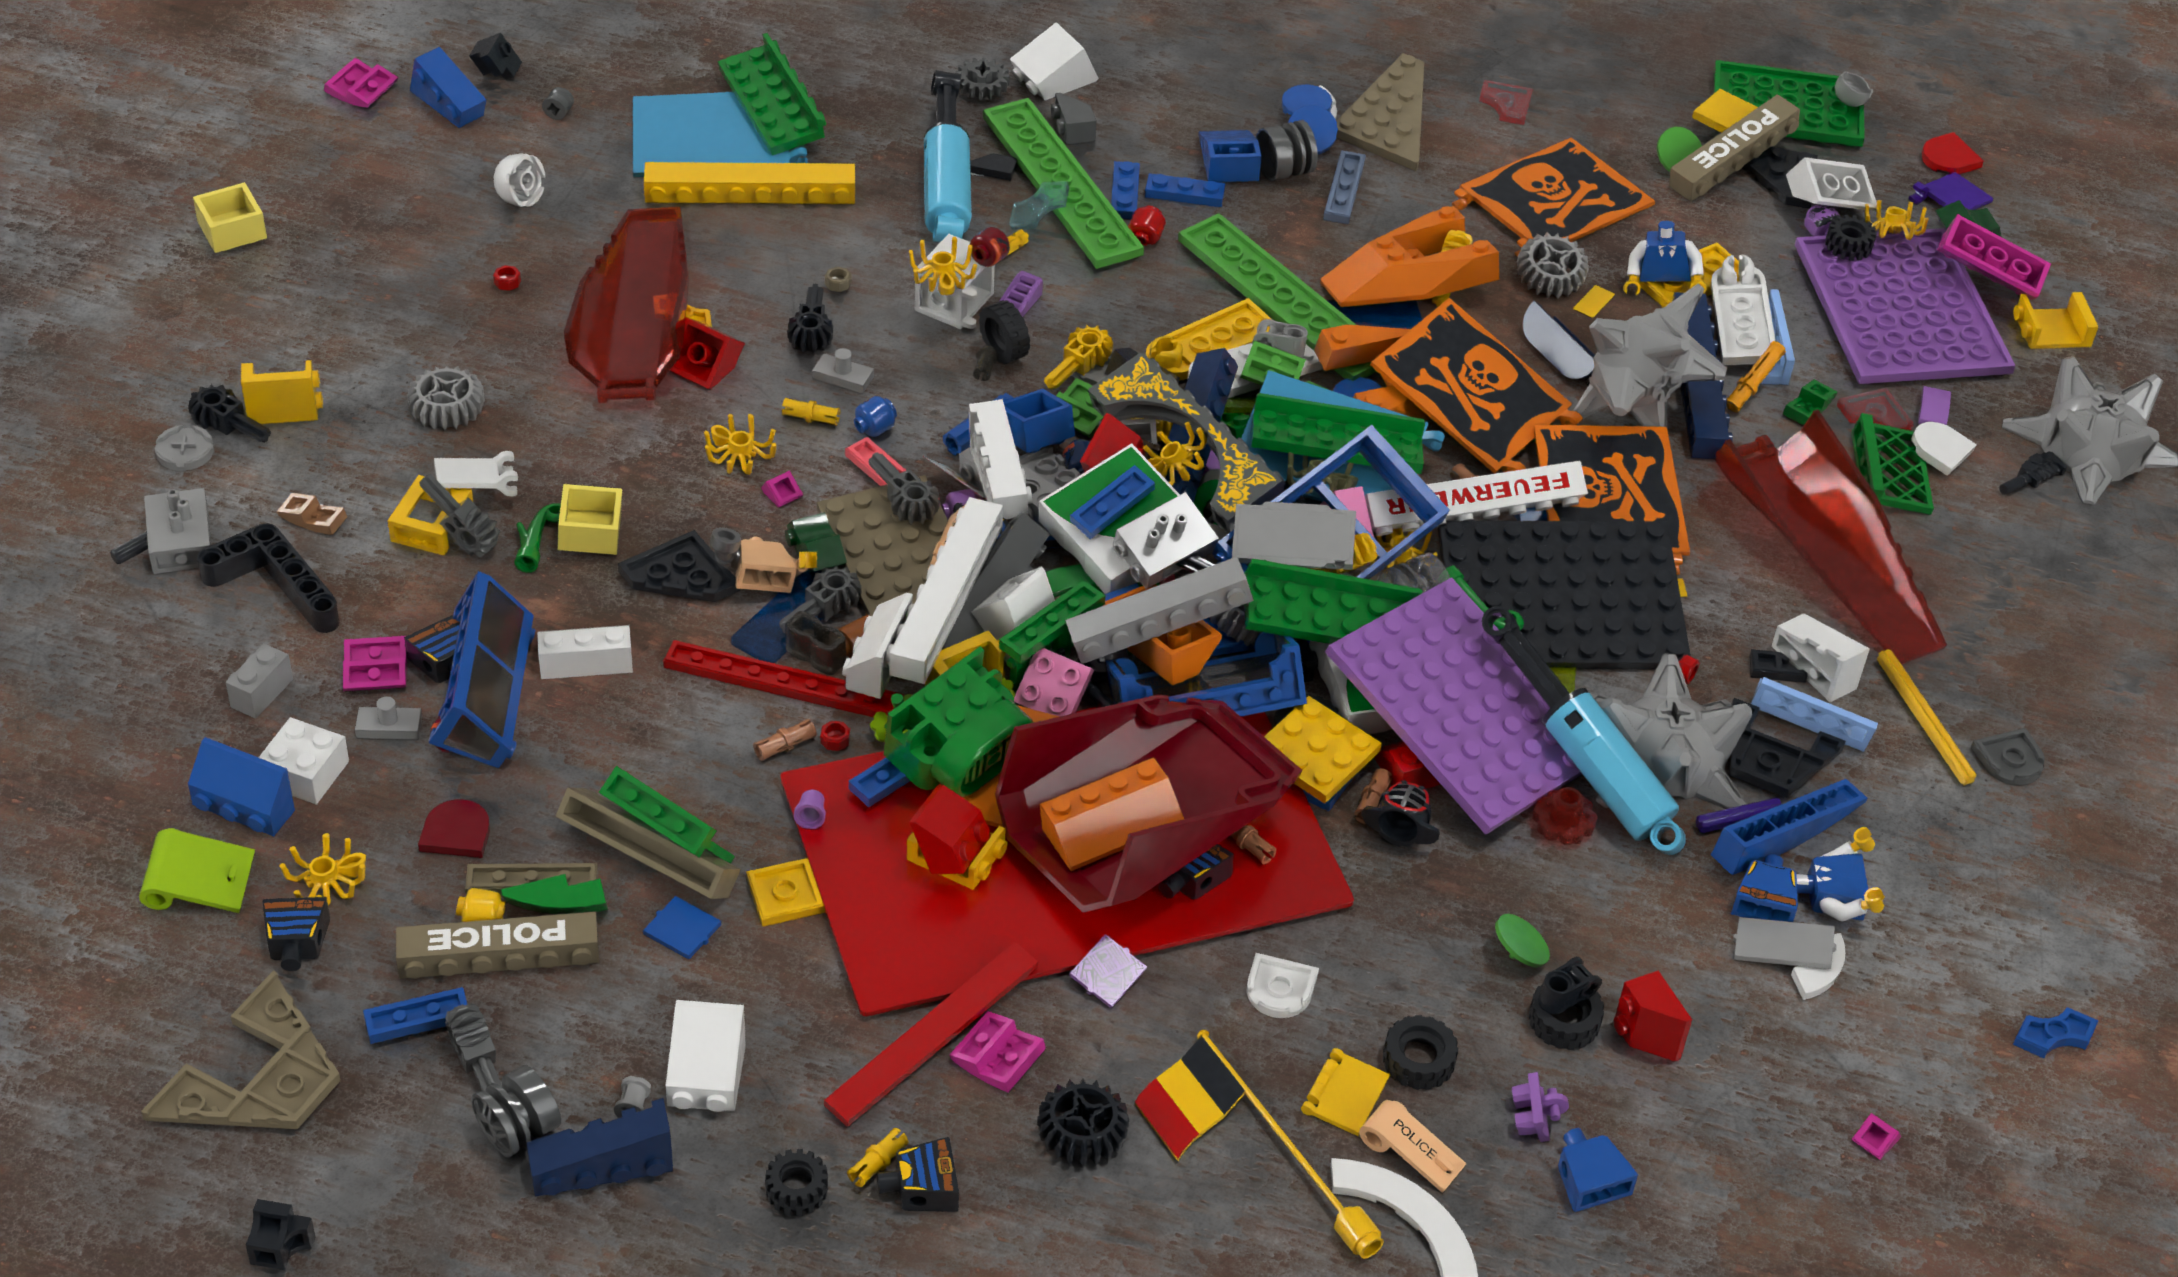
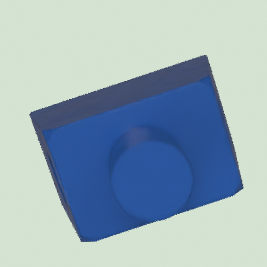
[1558,1128,1638,1212]

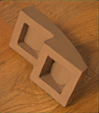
[277,493,347,535]

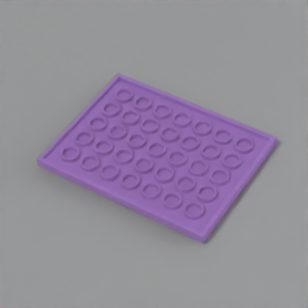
[1795,228,2016,384]
[1325,577,1582,835]

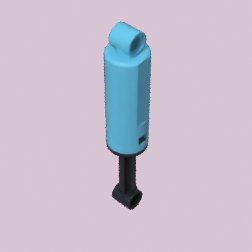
[924,70,972,242]
[1482,606,1686,855]

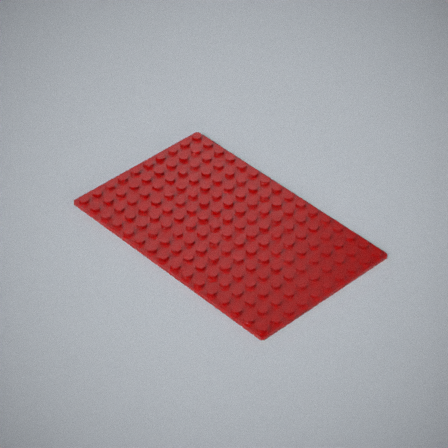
[780,677,1354,1017]

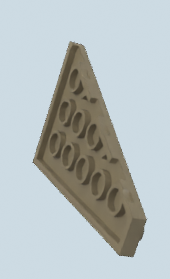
[1336,53,1425,171]

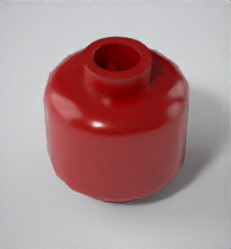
[1128,205,1166,246]

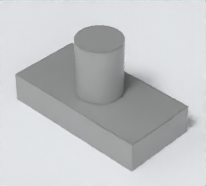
[812,348,874,394]
[355,696,423,739]

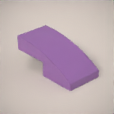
[1918,386,1951,425]

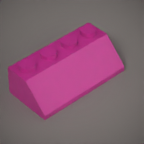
[1937,214,2051,300]

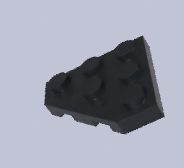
[1742,147,1818,209]
[618,530,740,602]

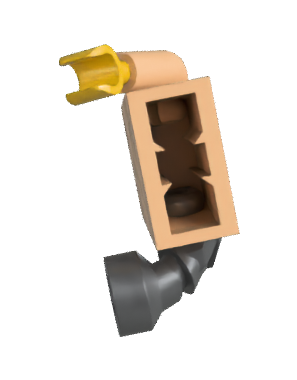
[710,528,817,593]

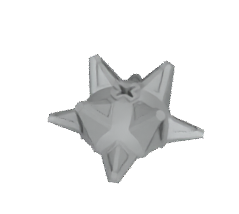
[1573,284,1727,427]
[2002,356,2178,505]
[1590,653,1752,809]

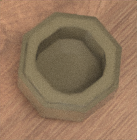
[825,267,852,292]

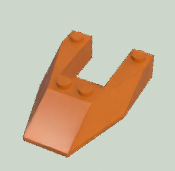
[1320,206,1500,307]
[1314,325,1431,421]

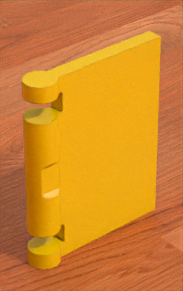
[1301,1048,1390,1137]

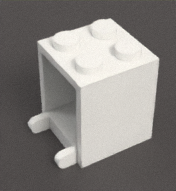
[914,234,995,329]

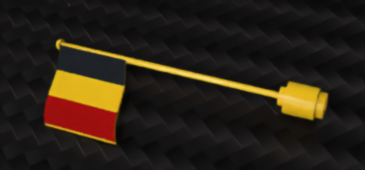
[1135,1030,1384,1259]

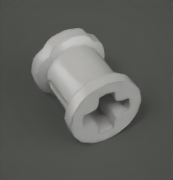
[614,1076,651,1118]

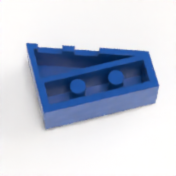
[410,47,486,128]

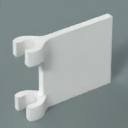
[434,451,518,496]

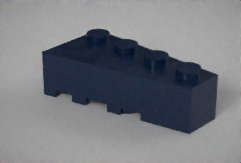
[527,1098,673,1197]

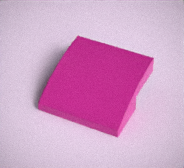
[324,57,398,108]
[343,636,407,691]
[949,1011,1046,1093]

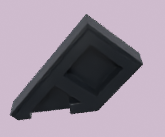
[970,153,1018,181]
[1749,649,1808,683]

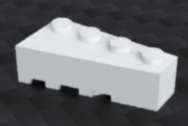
[969,399,1032,519]

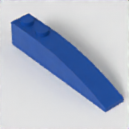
[1711,779,1868,875]

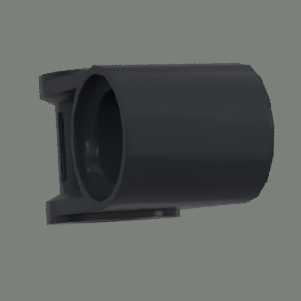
[1538,957,1602,1014]

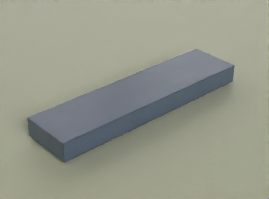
[1323,150,1366,224]

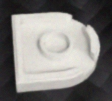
[1911,422,1977,476]
[1247,953,1319,1018]

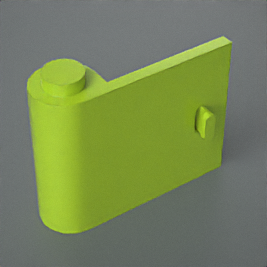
[139,828,255,913]

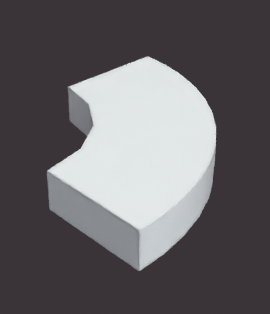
[1791,933,1845,1000]

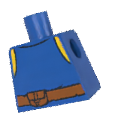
[1731,854,1798,922]

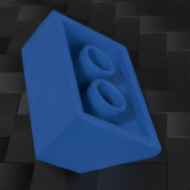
[188,737,295,836]

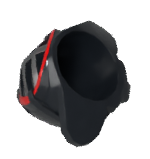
[1361,780,1440,847]

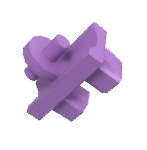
[1512,1072,1569,1142]

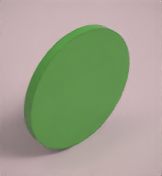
[1657,127,1702,172]
[1495,914,1550,968]

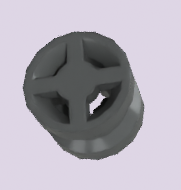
[542,87,574,120]

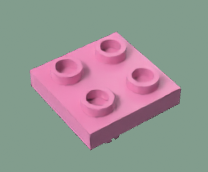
[1014,648,1094,717]

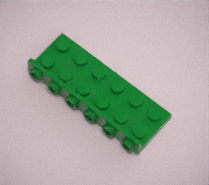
[718,33,826,156]
[1251,393,1425,474]
[1244,559,1422,644]

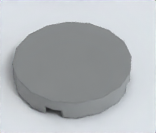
[155,425,214,471]

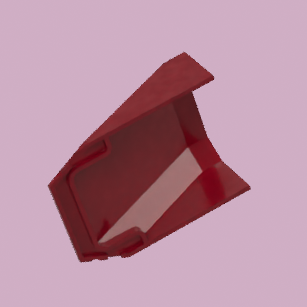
[995,695,1302,912]

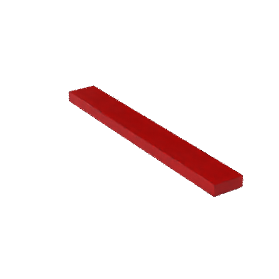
[663,640,904,717]
[824,942,1038,1127]

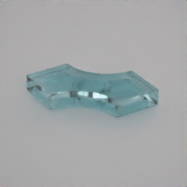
[1009,181,1069,230]

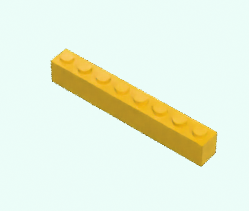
[644,162,855,204]

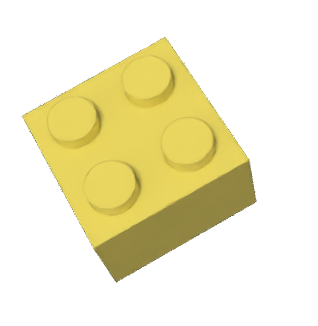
[193,182,267,253]
[558,484,622,555]

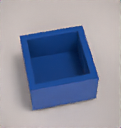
[1004,389,1075,453]

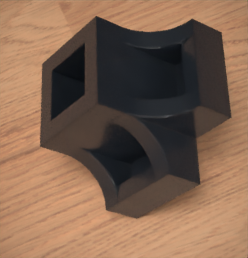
[469,33,522,80]
[246,1199,316,1270]

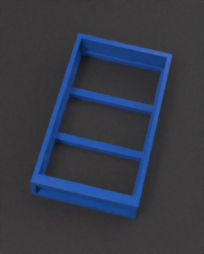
[1212,425,1450,639]

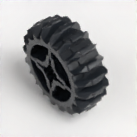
[1037,1078,1129,1166]

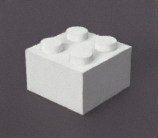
[258,717,349,805]

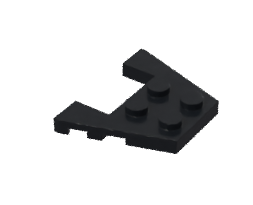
[1729,698,1846,798]

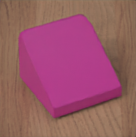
[761,470,803,508]
[1851,1113,1901,1160]

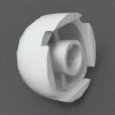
[494,153,545,207]

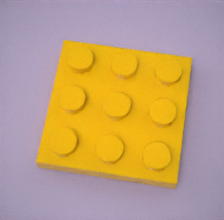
[1264,696,1382,804]

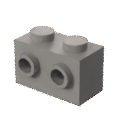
[225,643,293,719]

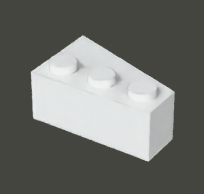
[1772,614,1870,702]

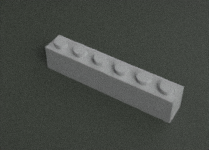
[1065,557,1254,664]

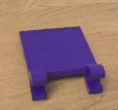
[1908,172,1994,221]

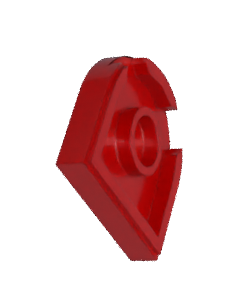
[1922,132,1984,174]

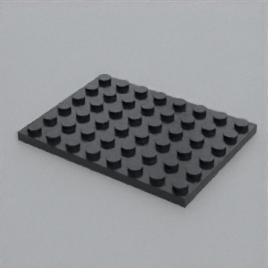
[1438,520,1691,669]

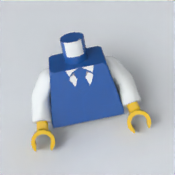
[1623,220,1707,295]
[1796,827,1885,922]

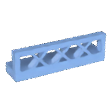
[1761,289,1795,385]
[1751,677,1878,752]

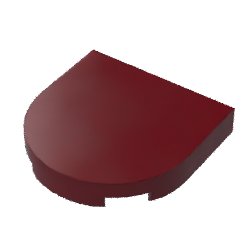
[418,799,490,858]

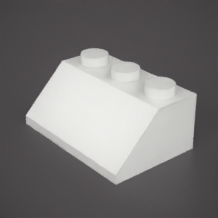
[1786,157,1877,211]
[842,593,913,699]
[537,625,633,679]

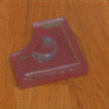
[1479,80,1533,125]
[1837,388,1914,431]

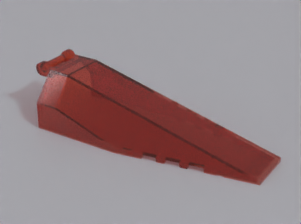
[563,207,689,403]
[1715,409,1947,664]

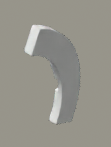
[1331,1158,1478,1277]

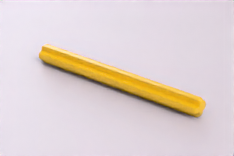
[1877,649,1976,786]

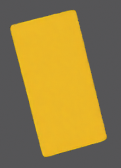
[1573,285,1615,318]

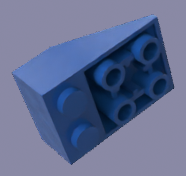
[1198,130,1262,183]

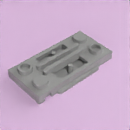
[1232,502,1356,570]

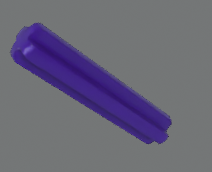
[1695,798,1781,833]

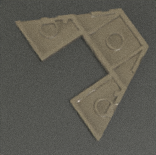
[141,970,341,1129]

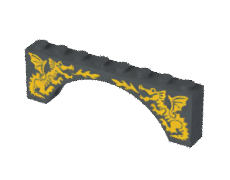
[1088,352,1285,534]

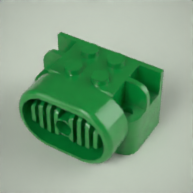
[884,646,1034,797]

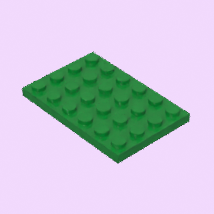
[1713,60,1865,147]

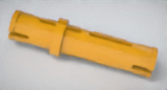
[1726,341,1786,413]

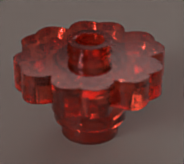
[1532,787,1598,845]

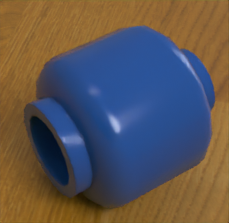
[854,396,897,438]

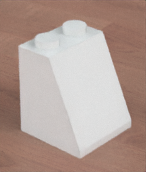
[1010,22,1099,100]
[972,566,1055,663]
[666,1000,746,1112]

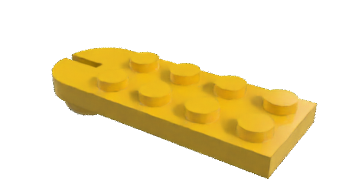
[1146,298,1271,381]

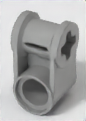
[1252,319,1308,358]

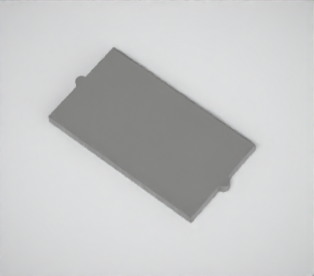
[1733,917,1836,969]

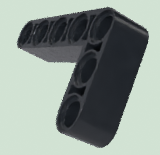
[197,523,340,633]

